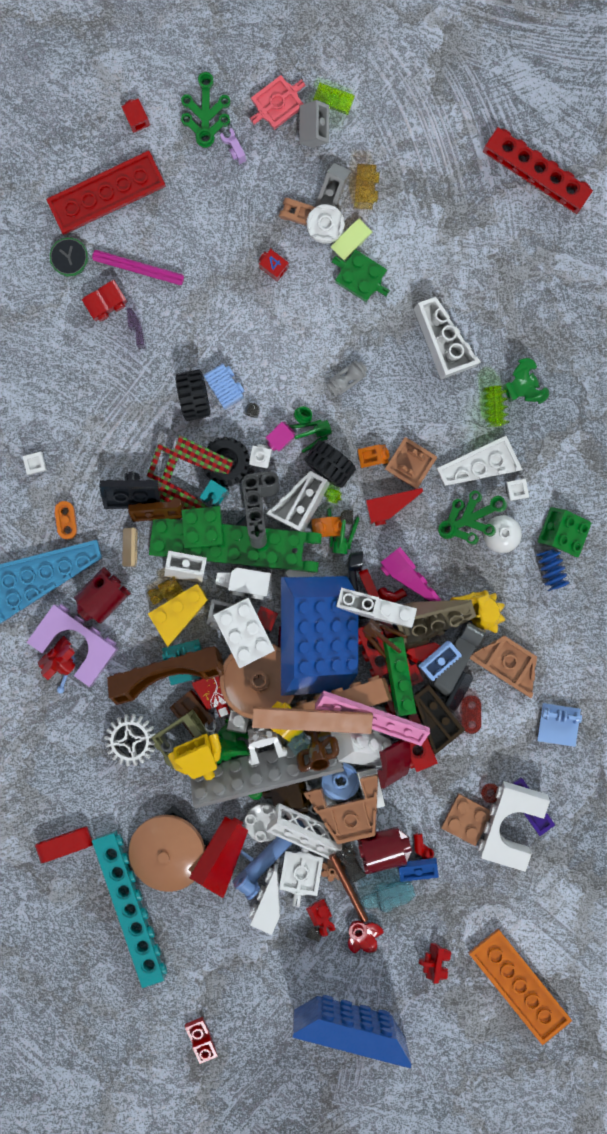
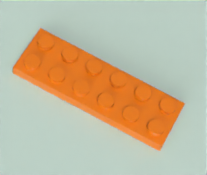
[468,928,572,1045]

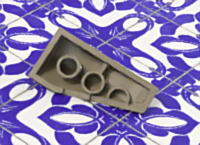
[397,600,476,649]

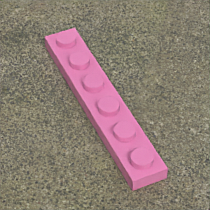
[315,691,430,746]

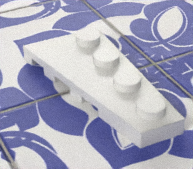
[437,436,523,486]

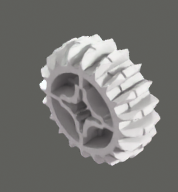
[105,714,156,766]

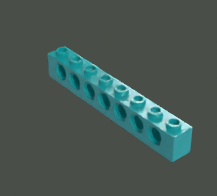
[92,830,168,988]

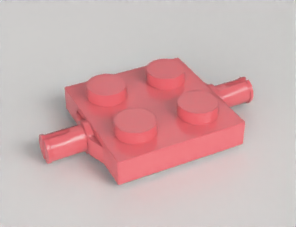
[249,75,306,130]

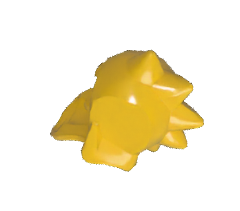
[450,590,505,633]

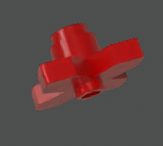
[37,636,75,680]

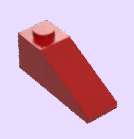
[365,488,423,526]

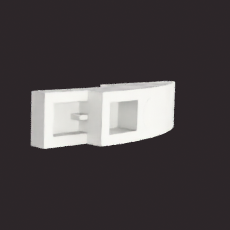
[336,588,417,628]

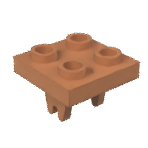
[384,437,437,489]

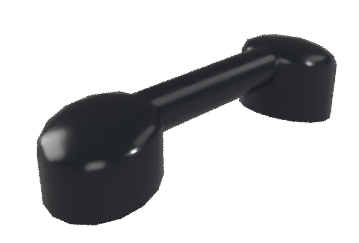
[347,551,367,619]

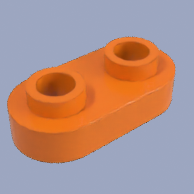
[55,501,78,539]

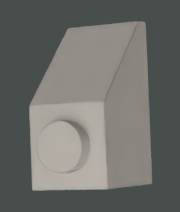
[315,163,351,207]

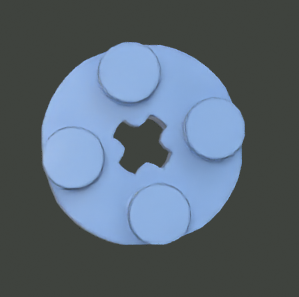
[320,762,360,802]

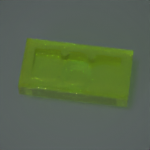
[313,82,355,115]

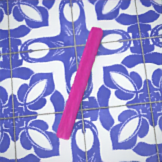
[92,250,184,285]

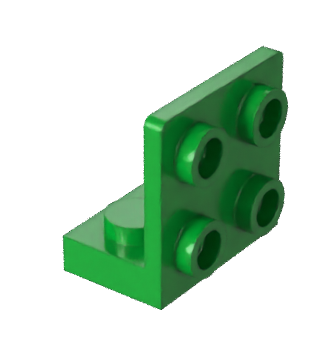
[537,507,592,558]

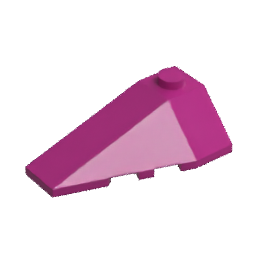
[380,547,442,601]

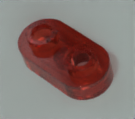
[461,695,481,734]

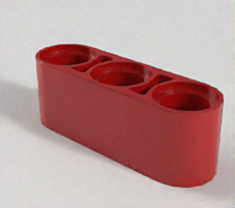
[35,826,93,863]

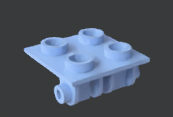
[537,703,582,747]

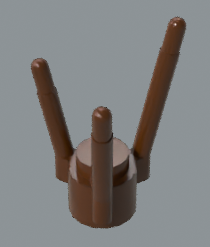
[362,619,407,657]

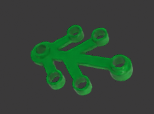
[181,72,231,148]
[438,490,507,545]

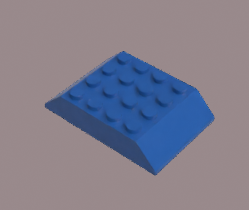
[281,576,358,696]
[292,995,412,1069]

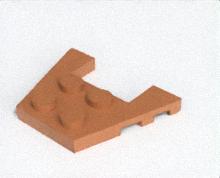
[304,774,378,844]

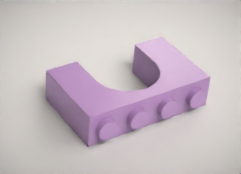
[27,604,119,687]

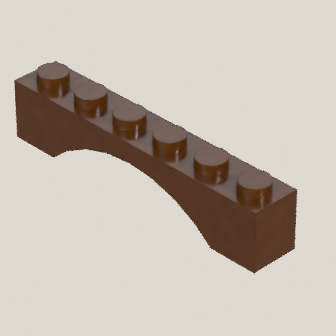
[107,646,224,705]

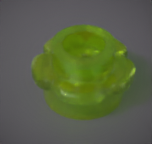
[324,488,342,504]

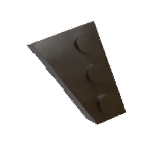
[413,684,465,754]

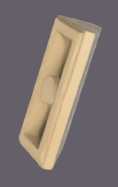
[122,528,138,567]

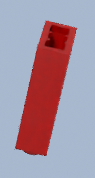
[189,816,248,898]

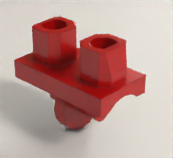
[418,943,451,984]

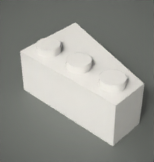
[331,730,392,767]

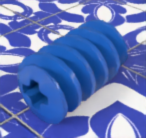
[536,549,570,591]

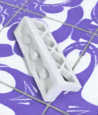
[266,803,342,859]

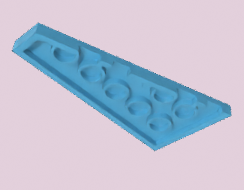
[0,540,103,624]

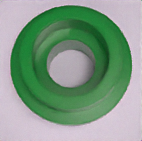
[294,406,312,424]

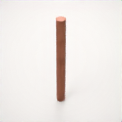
[329,853,368,923]

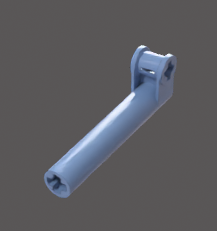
[232,819,305,900]

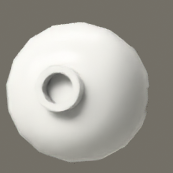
[483,515,522,553]

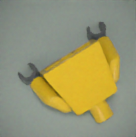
[161,720,222,780]

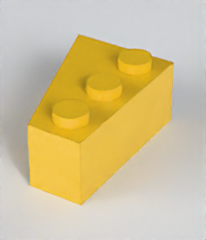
[148,584,209,647]

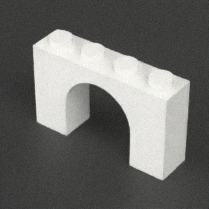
[478,781,550,872]

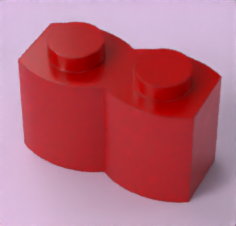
[81,280,128,322]

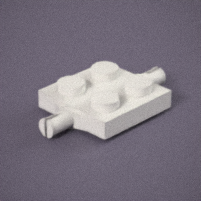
[279,847,324,907]

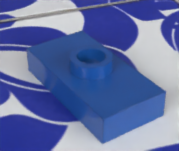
[398,858,439,882]

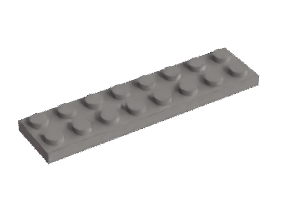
[190,735,344,809]

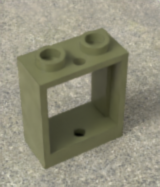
[151,709,210,769]

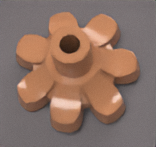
[321,858,345,882]

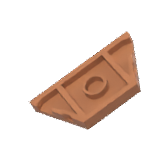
[470,635,537,698]

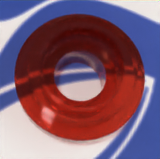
[481,783,498,803]

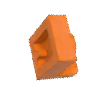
[358,445,390,468]

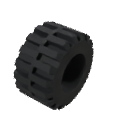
[175,369,211,421]
[203,437,250,487]
[304,440,356,488]

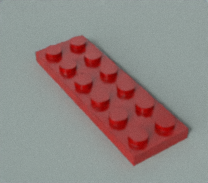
[46,150,166,235]

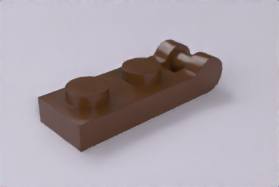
[128,498,184,522]

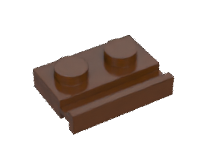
[169,689,215,737]

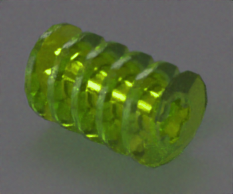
[482,386,510,427]

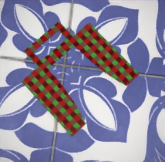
[147,435,233,510]

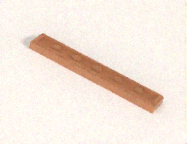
[252,707,373,734]

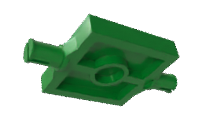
[331,249,390,303]

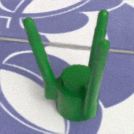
[289,419,332,453]
[327,508,360,554]

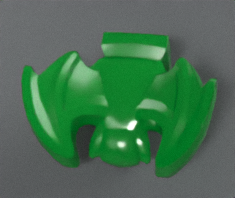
[503,358,549,404]
[217,719,250,765]

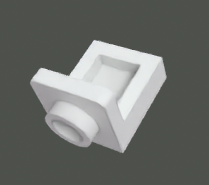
[249,444,272,468]

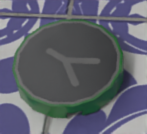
[50,238,88,277]

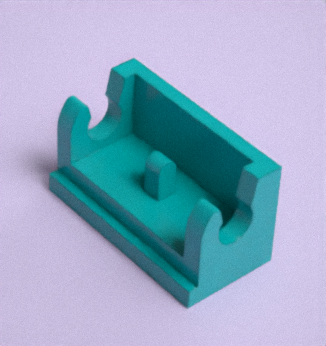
[200,480,229,506]

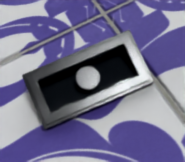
[444,672,473,711]

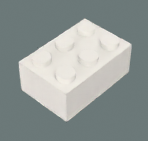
[213,597,275,668]

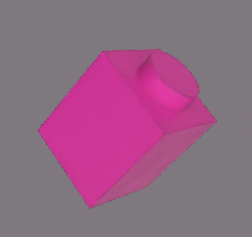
[265,421,297,452]

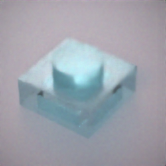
[287,732,311,757]

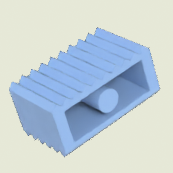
[203,363,245,410]
[419,640,462,681]

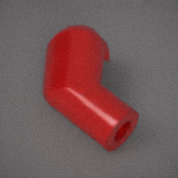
[378,587,407,603]
[413,833,434,859]

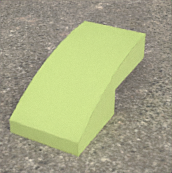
[331,218,373,260]

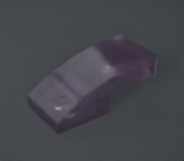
[127,308,146,349]

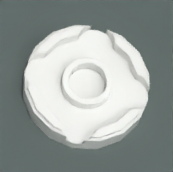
[307,204,345,244]

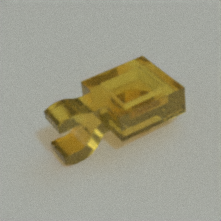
[147,576,184,605]

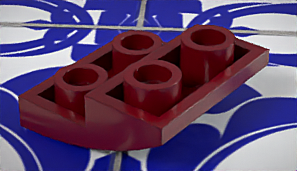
[377,739,411,789]

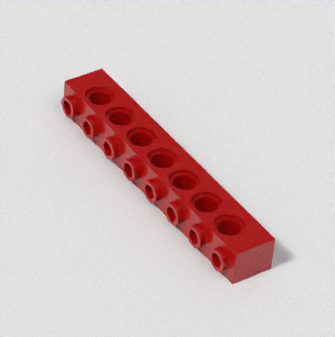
[358,620,438,772]

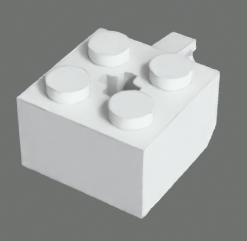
[216,568,272,600]

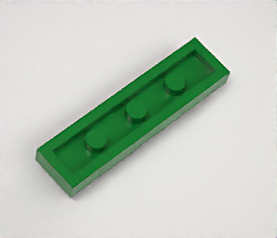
[383,637,416,716]

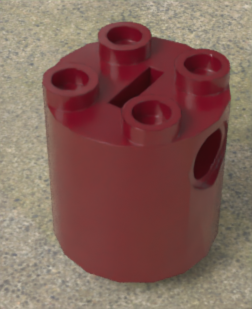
[74,567,131,624]
[357,826,412,874]

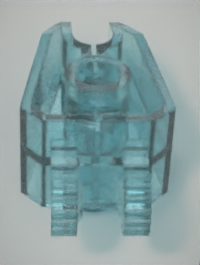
[360,881,415,912]

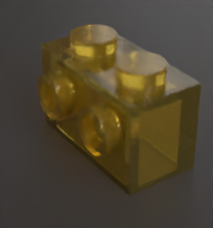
[354,164,380,210]

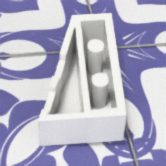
[266,471,330,532]

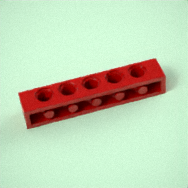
[483,127,593,214]

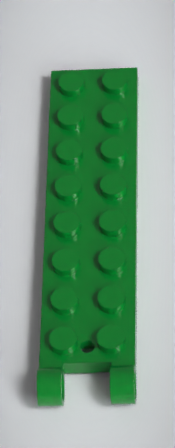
[149,519,322,573]

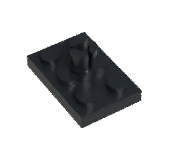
[99,471,162,509]

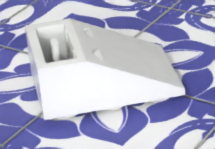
[249,864,280,935]

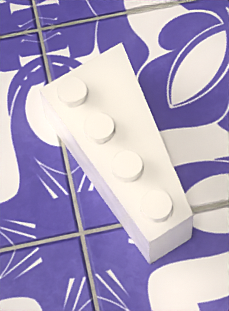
[414,297,481,379]

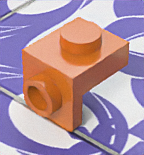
[311,517,342,537]

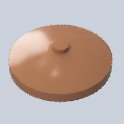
[220,644,295,719]
[129,815,205,892]

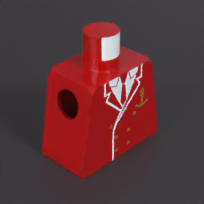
[192,676,230,717]

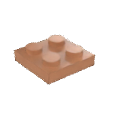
[441,793,491,846]

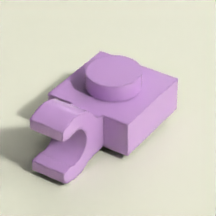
[220,128,246,165]

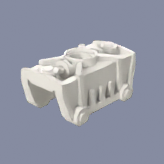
[248,725,287,765]

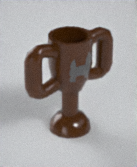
[296,731,340,772]

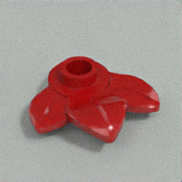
[347,921,384,953]

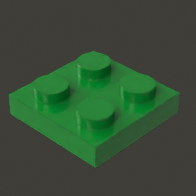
[182,506,224,549]

